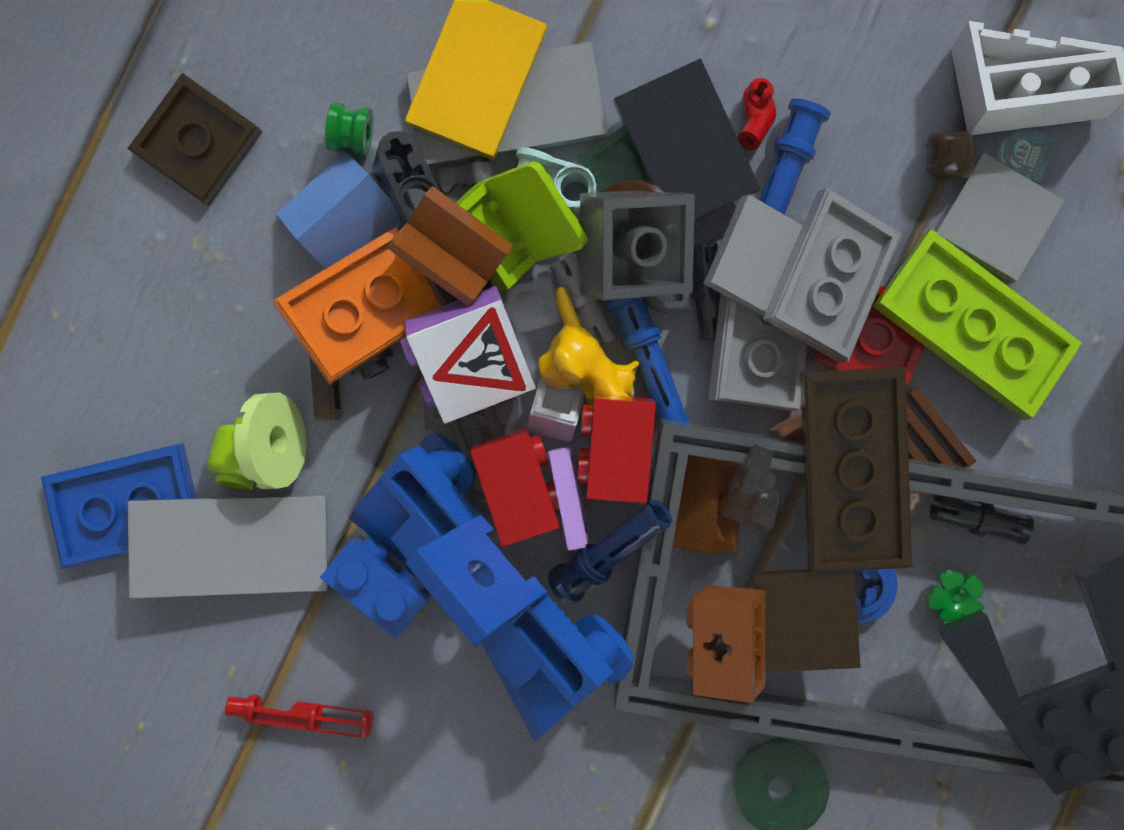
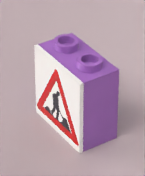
[400,285,536,424]

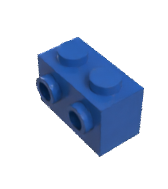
[320,535,431,639]

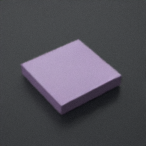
[548,446,591,551]

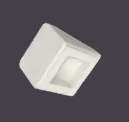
[527,377,584,442]

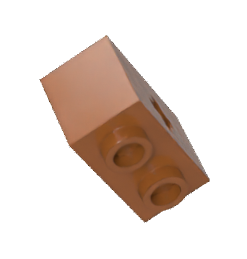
[686,585,766,703]

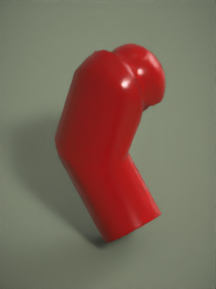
[738,78,776,151]

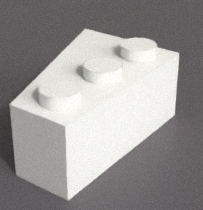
[951,21,1124,135]

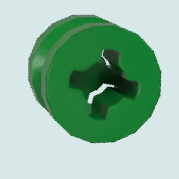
[325,103,374,156]

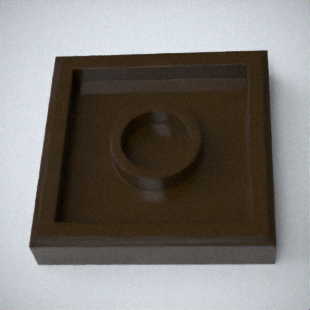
[127,73,263,206]
[752,569,861,673]

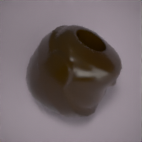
[925,131,976,180]

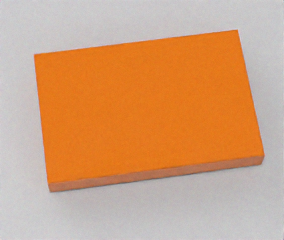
[273,227,443,385]

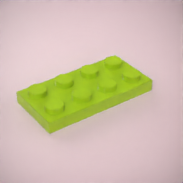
[873,229,1082,421]

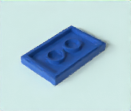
[41,444,197,569]

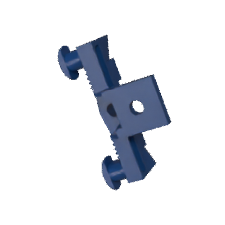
[349,433,634,742]

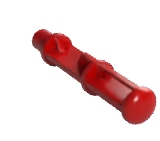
[225,694,374,739]

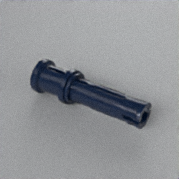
[548,500,672,605]

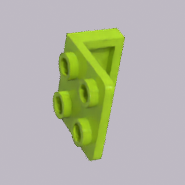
[455,161,588,292]

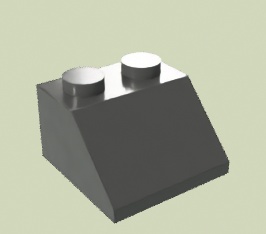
[580,191,695,301]

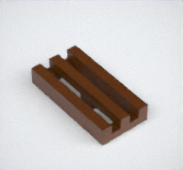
[907,387,976,468]

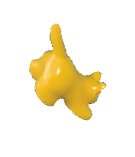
[538,286,639,406]

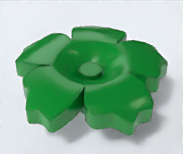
[925,569,984,624]

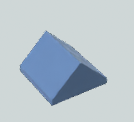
[276,151,403,269]

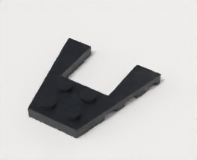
[934,556,1124,795]

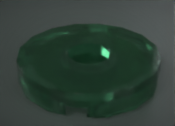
[733,738,830,830]

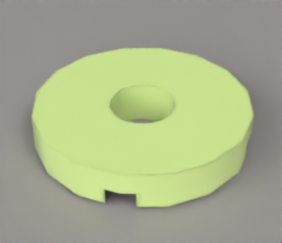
[233,392,307,489]

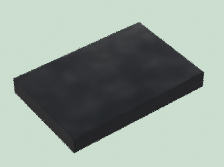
[613,58,761,221]

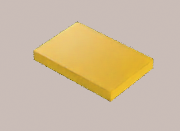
[405,0,548,160]

